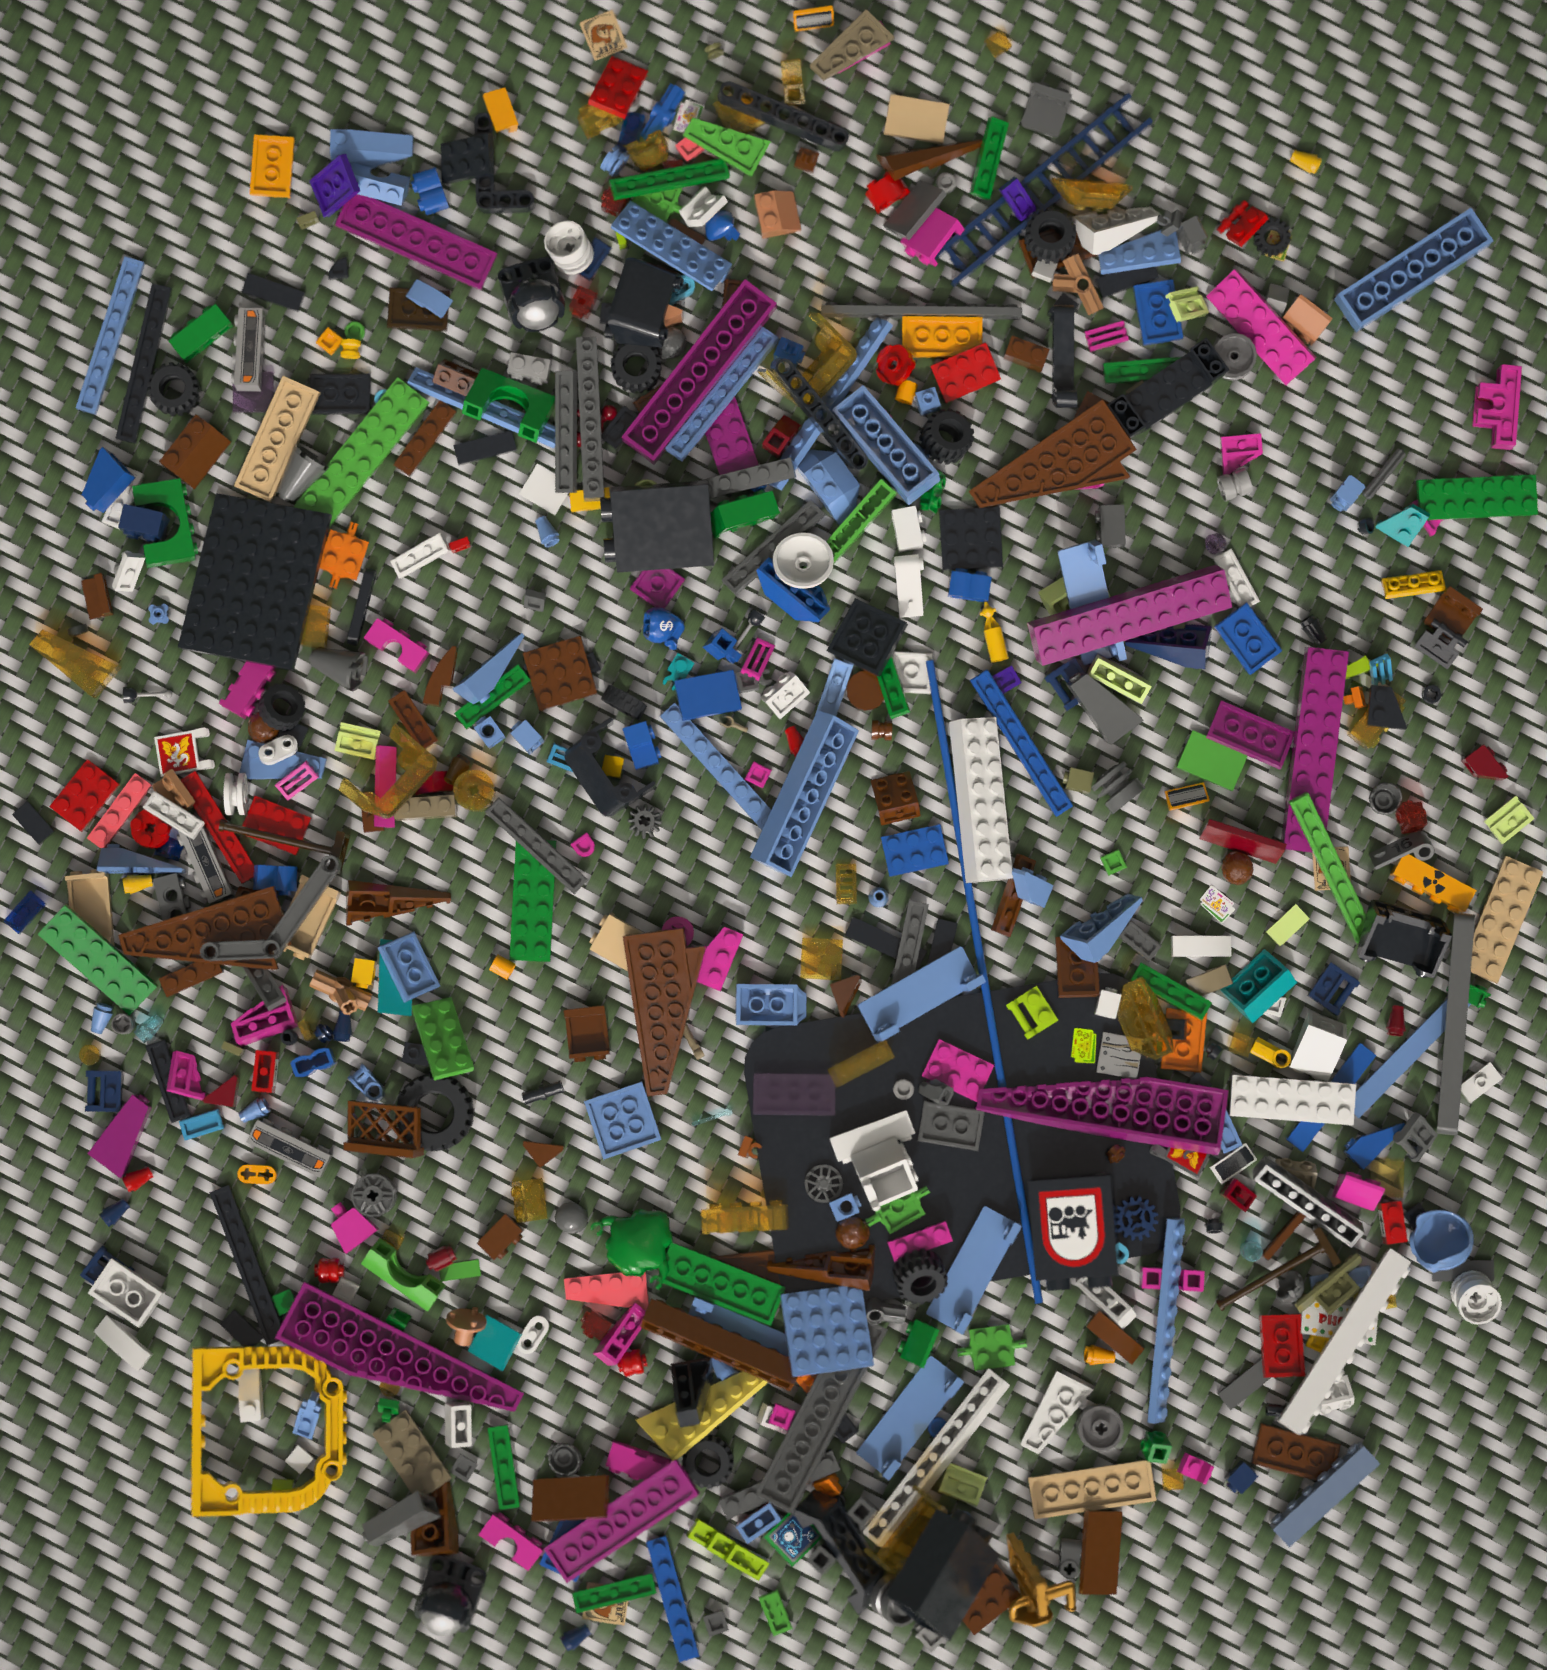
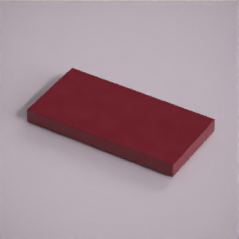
[1199,819,1287,864]

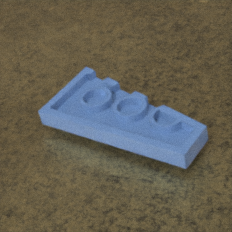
[1098,230,1181,275]
[239,740,327,780]

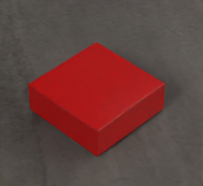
[448,537,471,554]

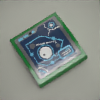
[764,1513,822,1567]

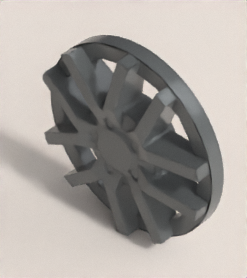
[805,1164,843,1203]

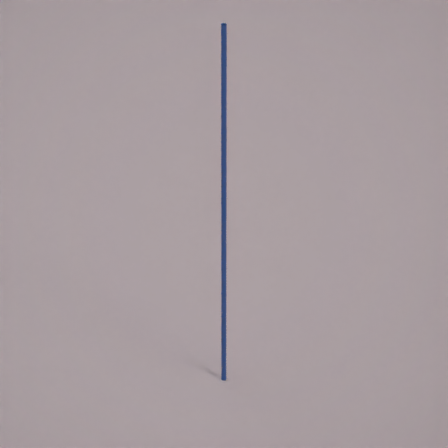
[926,660,1043,1304]

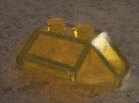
[1051,177,1133,212]
[1117,977,1174,1060]

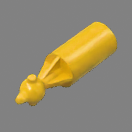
[980,602,1009,663]

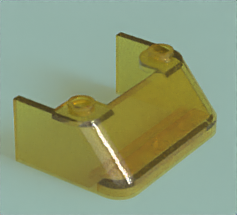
[757,312,857,408]
[339,723,438,818]
[864,1485,948,1575]

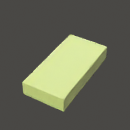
[1266,904,1310,947]

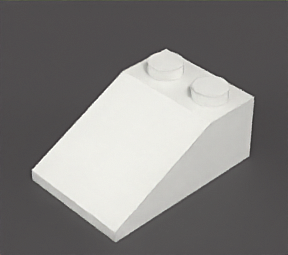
[88,1259,166,1328]

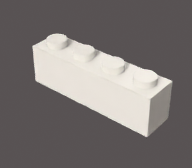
[829,1110,915,1164]

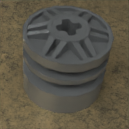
[1091,761,1146,814]
[352,1173,398,1217]

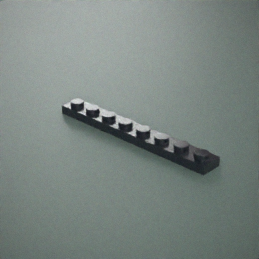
[116,284,173,444]
[209,1185,282,1346]

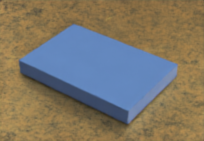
[378,932,440,1003]

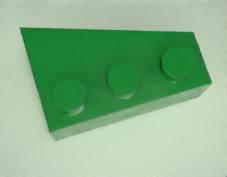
[710,490,780,539]

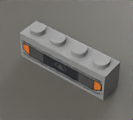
[231,308,266,391]
[176,825,234,904]
[246,1118,333,1178]

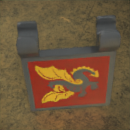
[1149,1144,1210,1178]

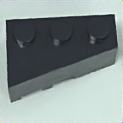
[671,1357,714,1428]

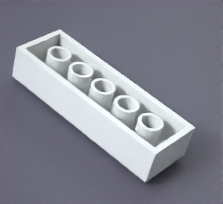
[1229,1075,1356,1125]

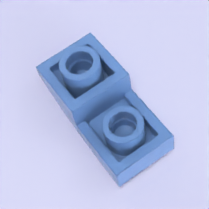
[406,279,453,318]

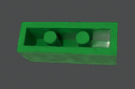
[169,304,233,364]

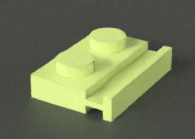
[1165,286,1209,322]
[334,722,381,760]
[1483,796,1535,844]
[938,1463,987,1507]

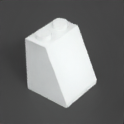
[1290,1010,1347,1082]

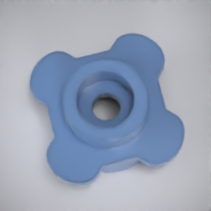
[148,604,169,625]

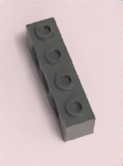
[153,873,191,921]

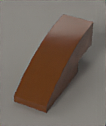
[423,646,458,707]
[1085,1310,1144,1365]

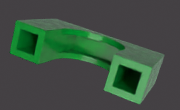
[462,368,555,443]
[132,478,198,568]

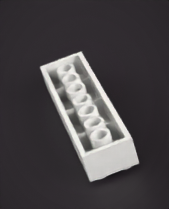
[949,717,1013,883]

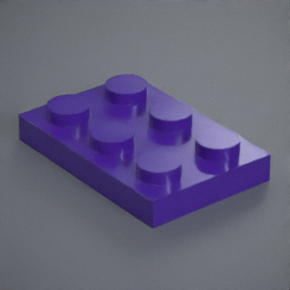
[310,154,360,217]

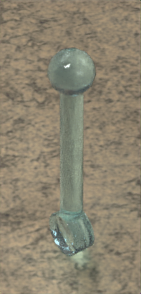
[691,1108,732,1127]

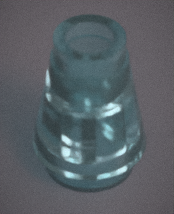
[133,1014,164,1044]

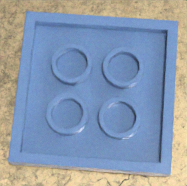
[584,1082,662,1160]

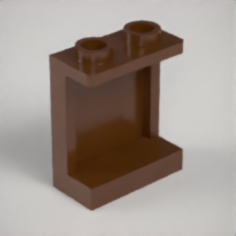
[564,1006,610,1062]

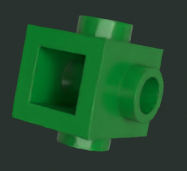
[1140,1431,1172,1464]

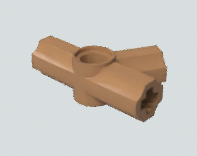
[1053,253,1104,316]
[309,970,373,1015]

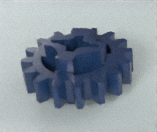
[1116,1196,1158,1241]

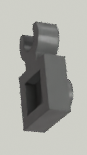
[734,669,772,694]

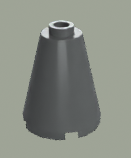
[277,444,329,502]
[309,648,368,691]

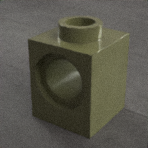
[1062,767,1094,794]

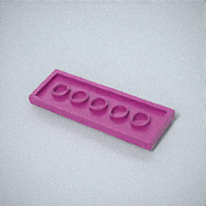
[1206,268,1317,385]

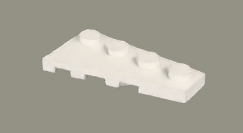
[1020,1371,1093,1454]

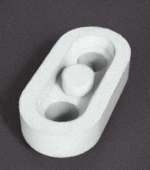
[259,735,298,765]
[517,1316,549,1354]

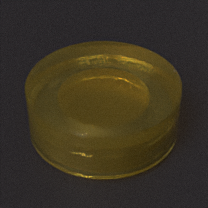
[79,1045,101,1065]
[380,1382,401,1397]

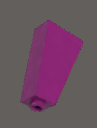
[87,1094,152,1178]

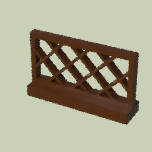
[343,1100,424,1158]

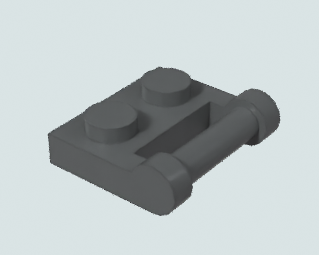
[1393,1112,1438,1162]

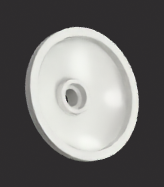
[773,533,834,588]

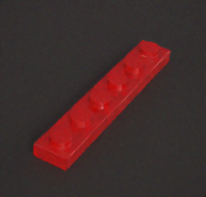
[181,771,255,884]

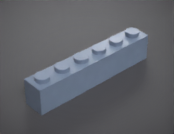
[1270,1442,1380,1548]

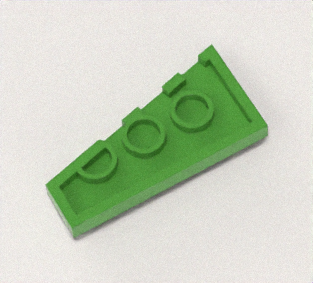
[682,118,771,177]

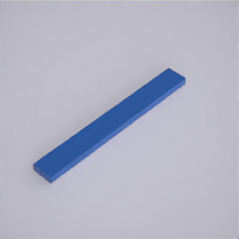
[970,669,1073,817]

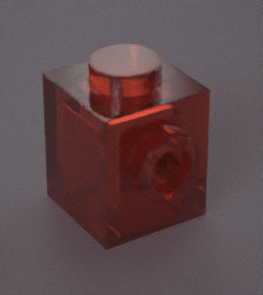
[601,186,629,217]
[569,285,598,319]
[580,1309,613,1341]

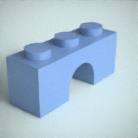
[351,162,410,206]

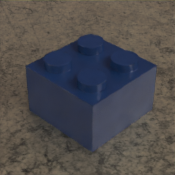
[118,504,170,543]

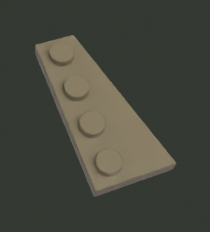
[810,9,895,81]

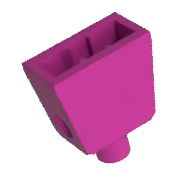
[331,1202,379,1254]

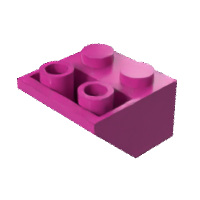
[1332,1171,1385,1211]

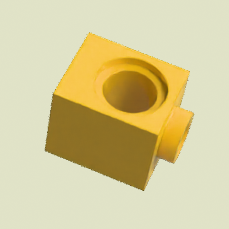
[351,958,377,989]

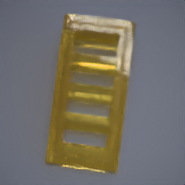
[836,864,857,905]

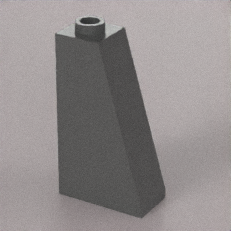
[1066,672,1144,745]
[362,1491,441,1547]

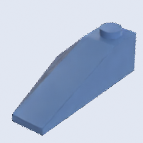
[330,129,413,169]
[452,633,524,704]
[97,844,186,874]
[1060,894,1143,963]

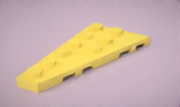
[636,1371,768,1461]

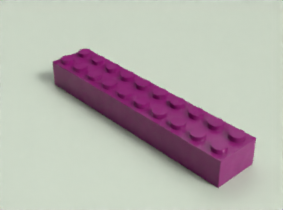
[622,279,777,465]
[1027,564,1232,666]
[1281,647,1349,853]

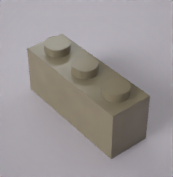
[393,795,457,821]

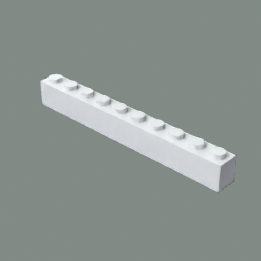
[1277,1248,1411,1435]
[862,1369,1010,1549]

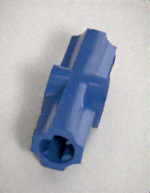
[640,84,685,144]

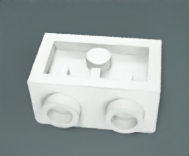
[679,187,728,227]
[760,671,810,719]
[1319,1375,1354,1415]

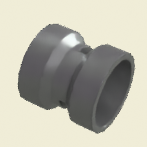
[111,1014,135,1034]

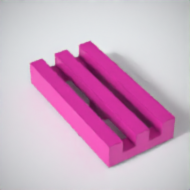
[1084,321,1129,352]
[740,637,775,681]
[275,760,320,801]

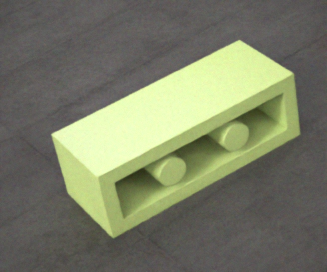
[1088,654,1152,704]

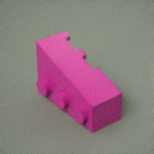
[218,662,276,720]
[697,927,743,992]
[231,984,299,1047]

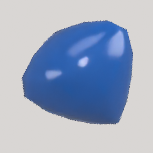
[705,210,740,241]

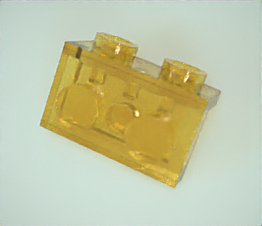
[511,1178,548,1223]

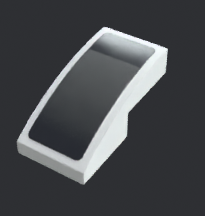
[1210,1143,1257,1184]

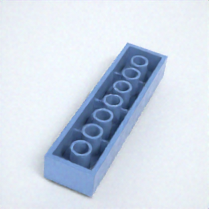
[1334,208,1493,332]
[750,710,859,877]

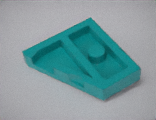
[1375,504,1430,547]

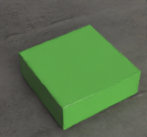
[1100,849,1127,876]

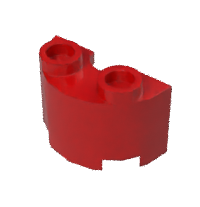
[865,171,911,214]

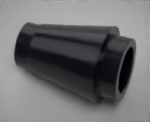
[1300,614,1327,645]

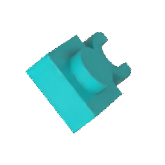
[663,653,695,691]

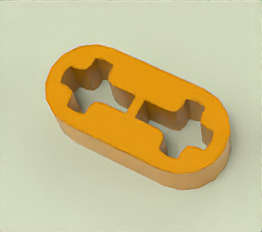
[237,1164,277,1184]

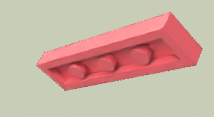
[87,773,153,848]

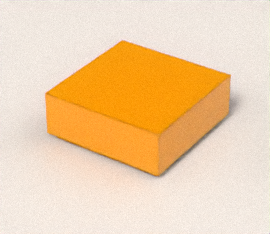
[315,327,343,356]

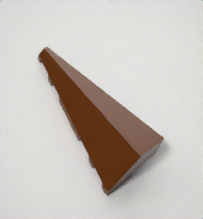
[876,139,982,181]
[346,880,451,926]
[767,1245,875,1291]

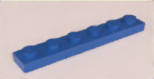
[646,1535,699,1662]

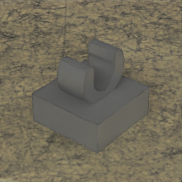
[1157,209,1183,237]
[524,586,546,612]

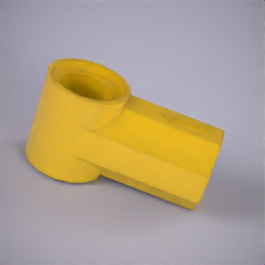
[1249,1037,1291,1069]

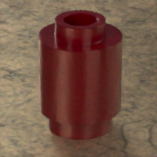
[425,1245,457,1272]

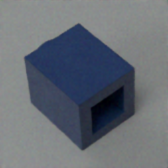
[1224,1460,1259,1494]

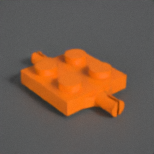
[319,522,369,589]

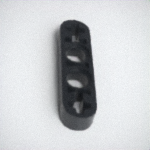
[347,568,377,646]

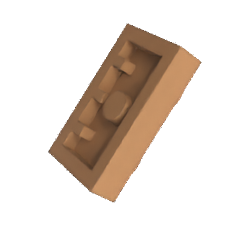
[152,769,195,811]

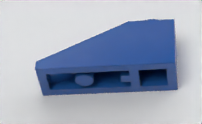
[1343,1123,1405,1170]

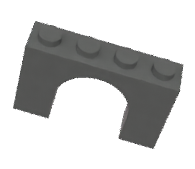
[807,1497,879,1575]

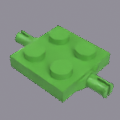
[632,171,683,223]
[865,1186,930,1234]
[957,1324,1027,1371]

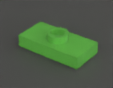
[758,1589,793,1636]

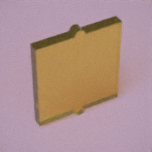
[1370,1159,1405,1199]

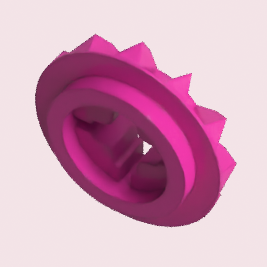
[662,917,694,946]

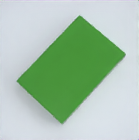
[1176,730,1247,791]

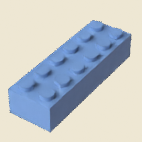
[832,385,940,505]

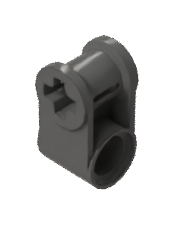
[1058,1537,1082,1579]

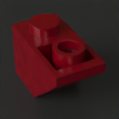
[762,415,801,459]
[1461,744,1509,781]

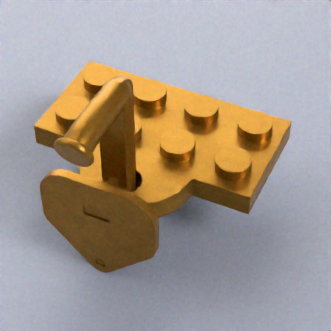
[1006,1533,1077,1627]

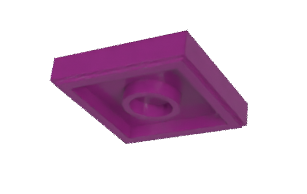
[630,569,685,609]

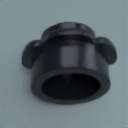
[1205,1042,1223,1061]
[1204,1219,1224,1234]

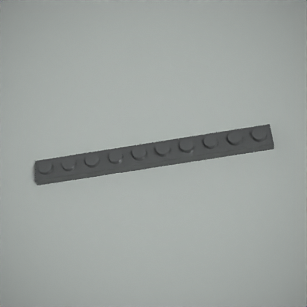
[821,302,1022,320]

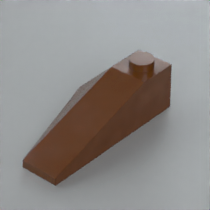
[410,1468,459,1556]

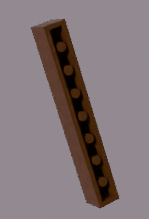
[640,1298,797,1392]

